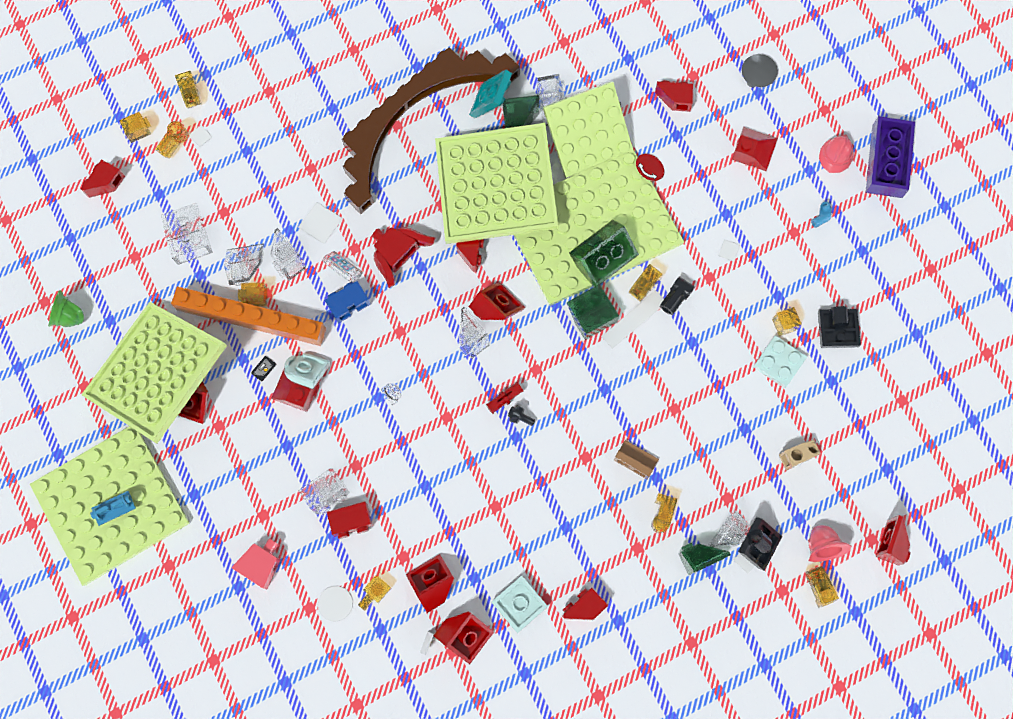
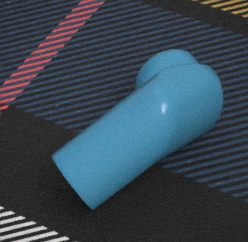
[811,202,832,228]

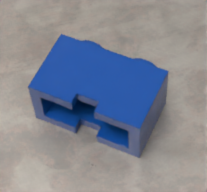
[325,281,371,324]

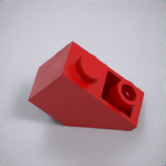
[655,80,693,112]
[81,159,125,198]
[456,239,484,272]
[562,588,609,621]

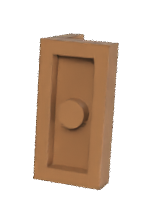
[614,440,659,480]

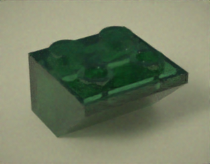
[567,284,619,340]

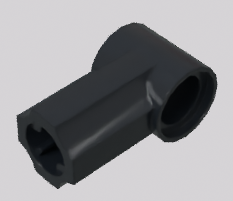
[659,276,695,316]

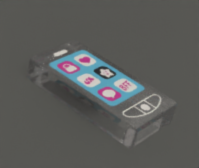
[322,251,363,282]

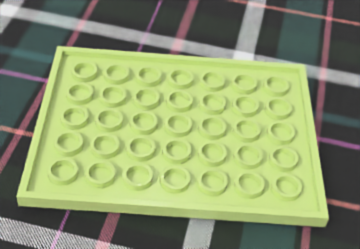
[513,150,684,306]

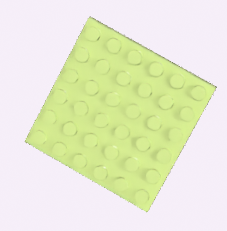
[435,123,559,244]
[81,302,227,444]
[30,426,190,586]

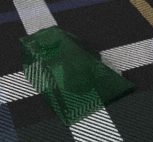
[502,95,539,129]
[678,543,731,575]

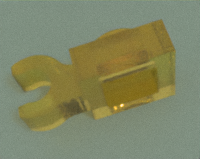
[358,575,391,611]

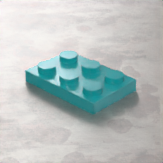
[469,70,512,118]

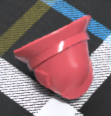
[819,135,853,173]
[808,525,852,562]

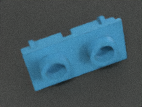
[90,491,136,526]

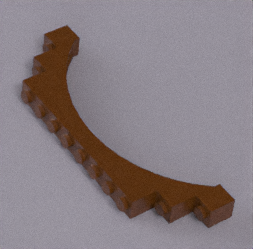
[342,47,520,215]

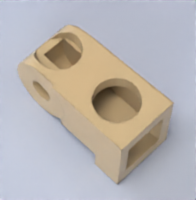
[779,440,821,471]

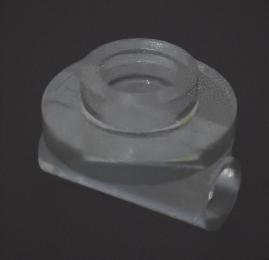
[381,383,402,405]

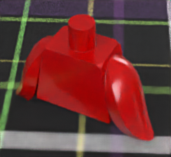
[372,227,436,288]

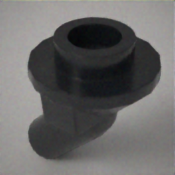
[508,404,535,426]

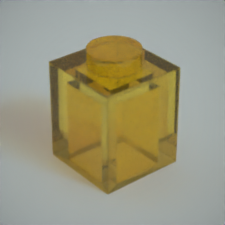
[119,112,151,143]
[238,283,267,306]
[772,307,802,337]

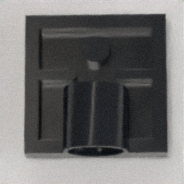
[818,306,861,348]
[738,517,783,571]

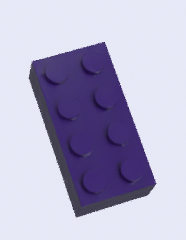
[865,116,915,198]

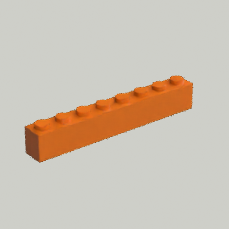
[171,286,326,346]

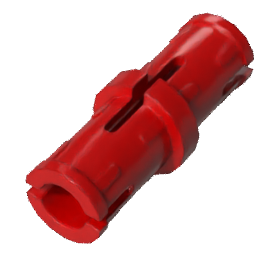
[486,382,524,414]

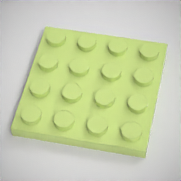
[543,81,633,178]

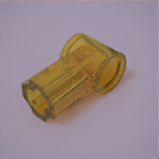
[155,121,188,159]

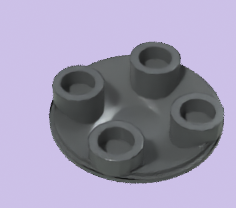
[742,54,778,88]

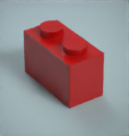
[327,502,373,539]

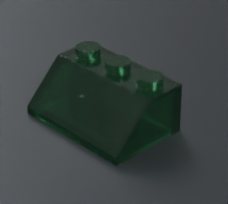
[569,220,639,288]

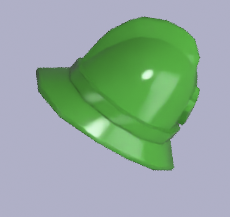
[48,290,84,327]

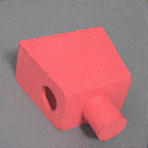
[232,538,280,590]

